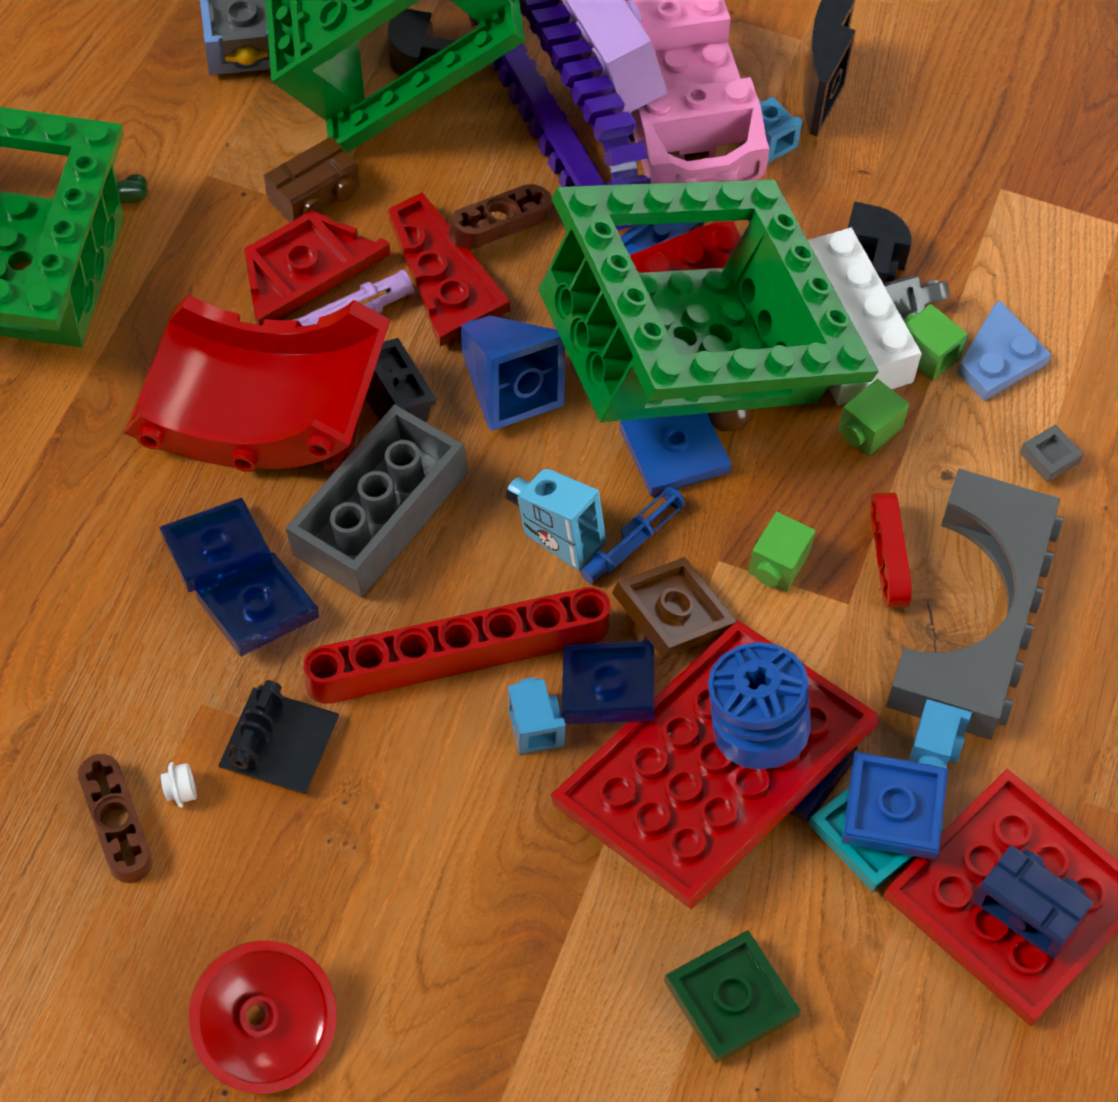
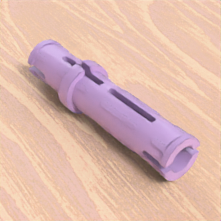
[294,270,414,326]

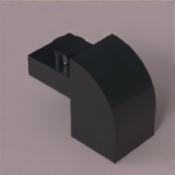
[388,9,456,76]
[847,201,912,284]

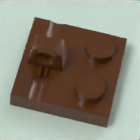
[612,557,736,659]

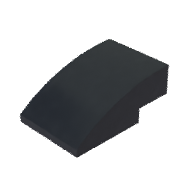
[803,0,856,137]

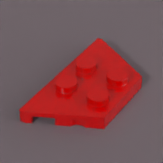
[244,210,390,325]

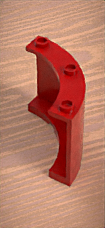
[124,294,391,472]

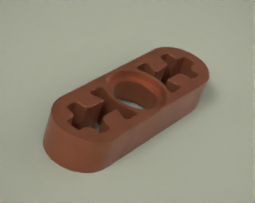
[448,184,552,248]
[78,754,152,883]

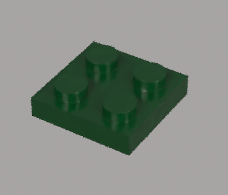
[664,930,801,1064]

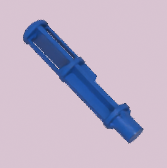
[580,487,685,584]

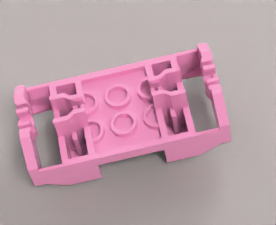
[625,0,770,184]

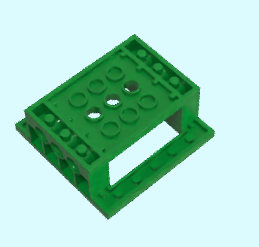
[265,0,525,153]
[0,107,124,348]
[538,180,879,423]

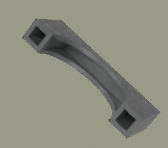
[886,468,1064,740]

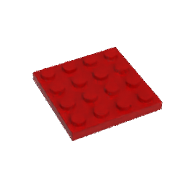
[883,768,1118,1027]

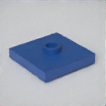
[620,413,732,496]
[841,752,948,860]

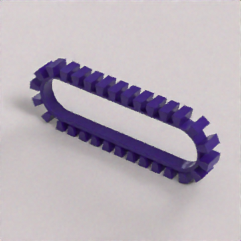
[469,0,651,231]

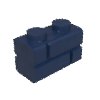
[973,845,1093,959]

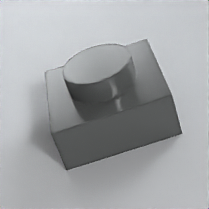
[1020,424,1083,483]

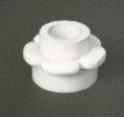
[161,762,197,808]

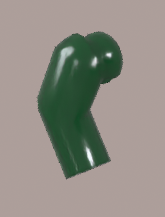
[117,174,148,203]

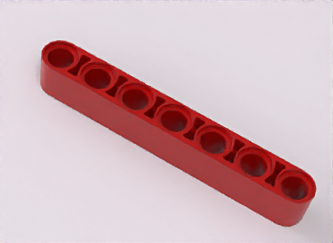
[303,587,611,704]

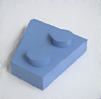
[958,301,1051,401]

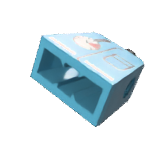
[506,469,607,571]

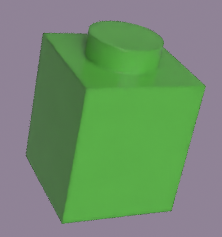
[904,304,968,381]
[838,378,909,456]
[748,511,816,592]

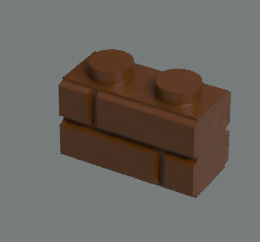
[264,137,359,223]

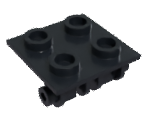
[218,680,339,795]

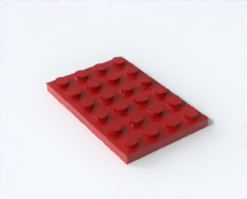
[551,620,878,910]

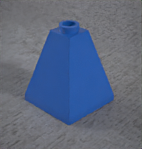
[461,316,565,431]

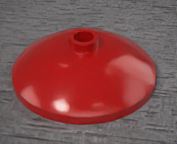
[188,940,337,1094]

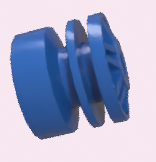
[708,642,811,770]

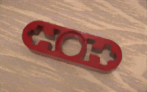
[870,492,912,608]

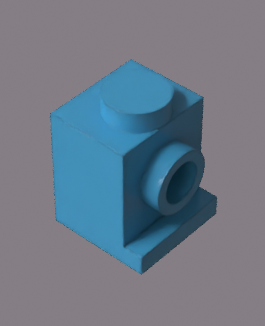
[746,97,803,163]
[508,677,566,755]
[909,699,972,768]

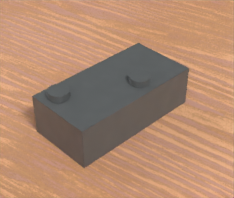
[285,404,468,598]

